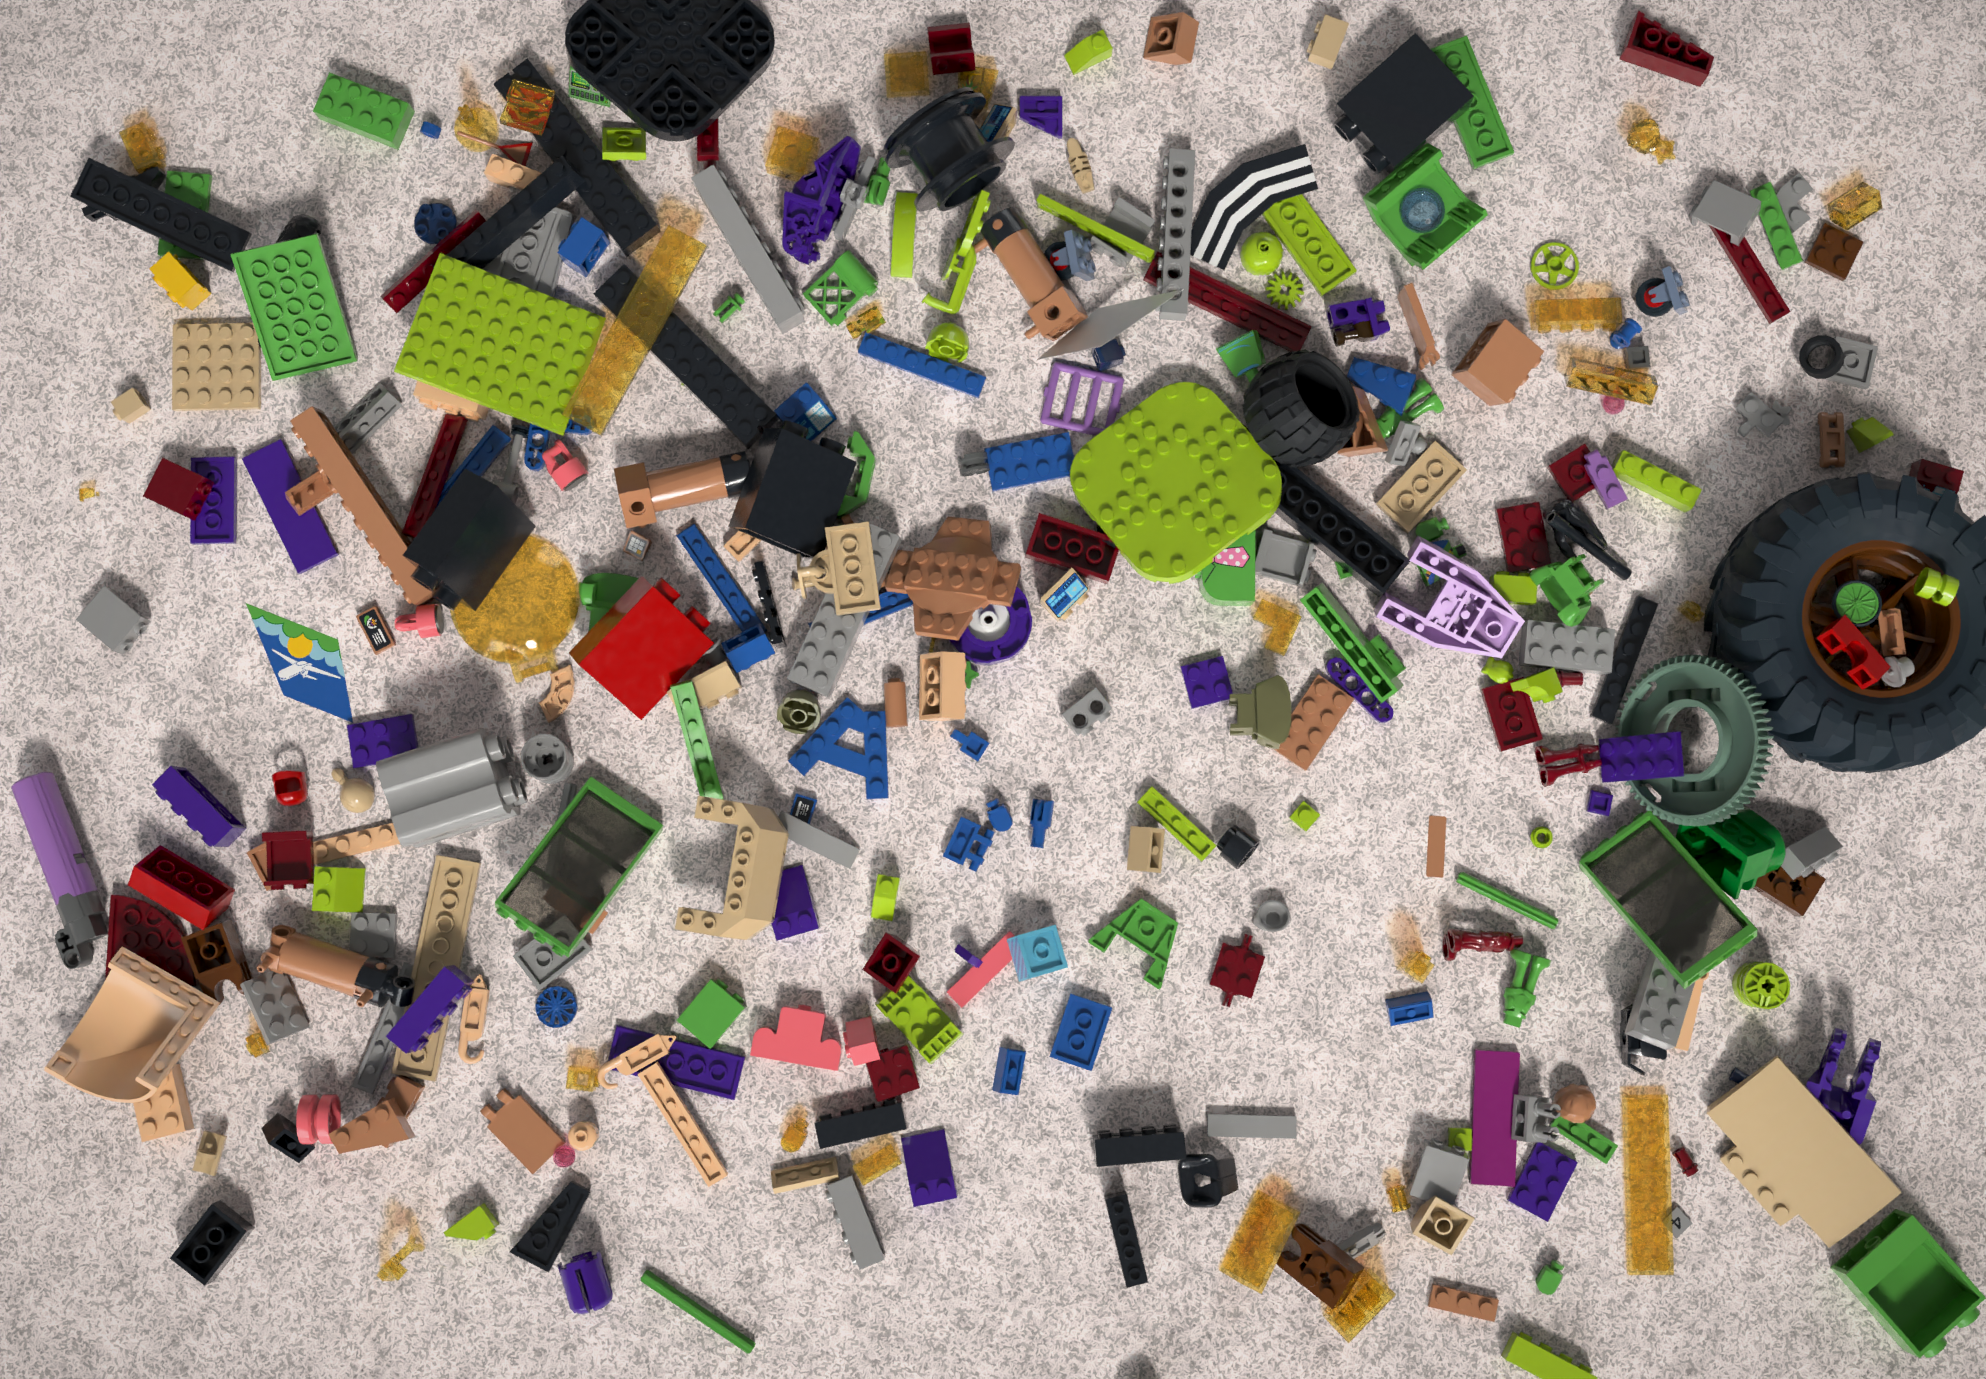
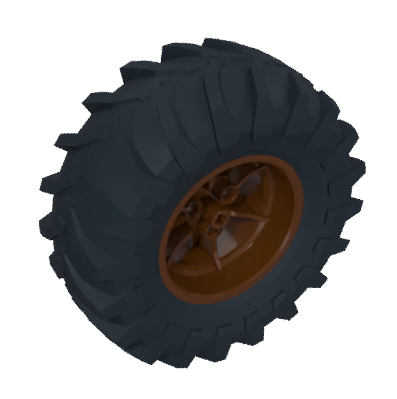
[1704,472,1986,773]

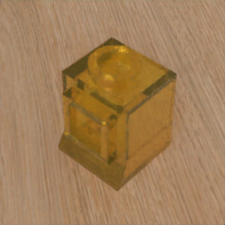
[565,1065,600,1092]

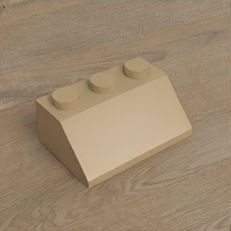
[667,661,742,710]

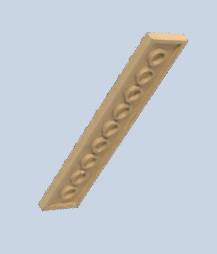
[391,855,481,1082]

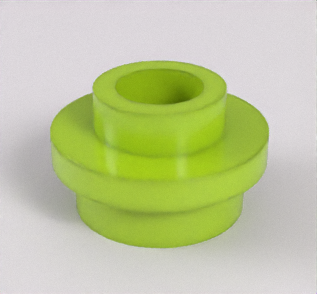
[1530,826,1553,848]

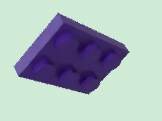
[347,714,419,769]
[1507,1142,1578,1222]

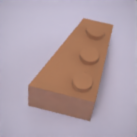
[1338,386,1388,457]
[328,1098,415,1154]

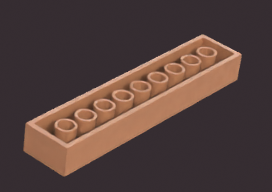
[290,406,437,606]

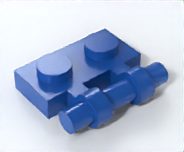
[943,817,995,872]

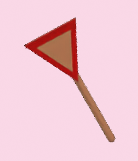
[457,131,533,166]

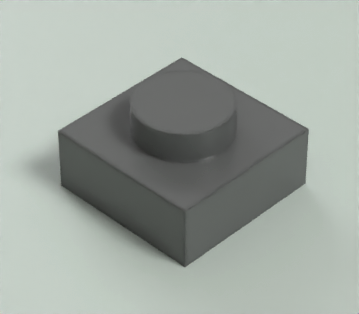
[1624,346,1651,370]

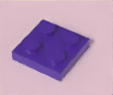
[1180,656,1233,709]

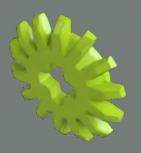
[1265,272,1304,310]

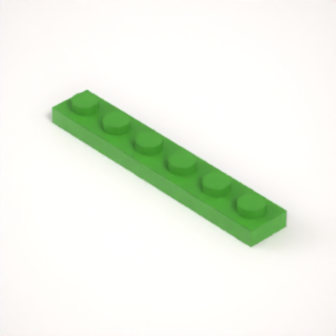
[670,679,724,800]

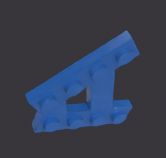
[788,697,889,799]

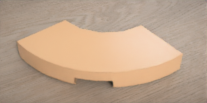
[539,665,575,723]

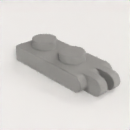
[1336,1223,1386,1259]

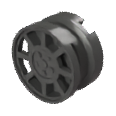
[957,452,990,476]

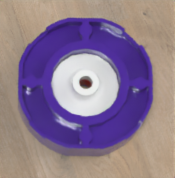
[949,587,1032,666]

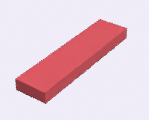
[947,931,1015,1008]

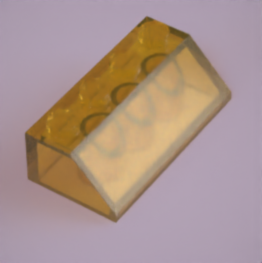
[1219,1189,1300,1294]

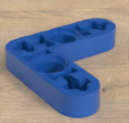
[524,413,595,471]

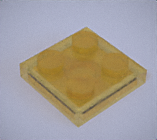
[884,51,930,98]

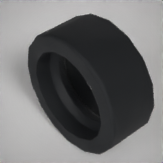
[1799,335,1844,379]

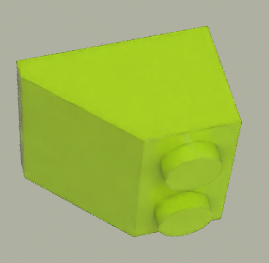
[312,866,366,912]

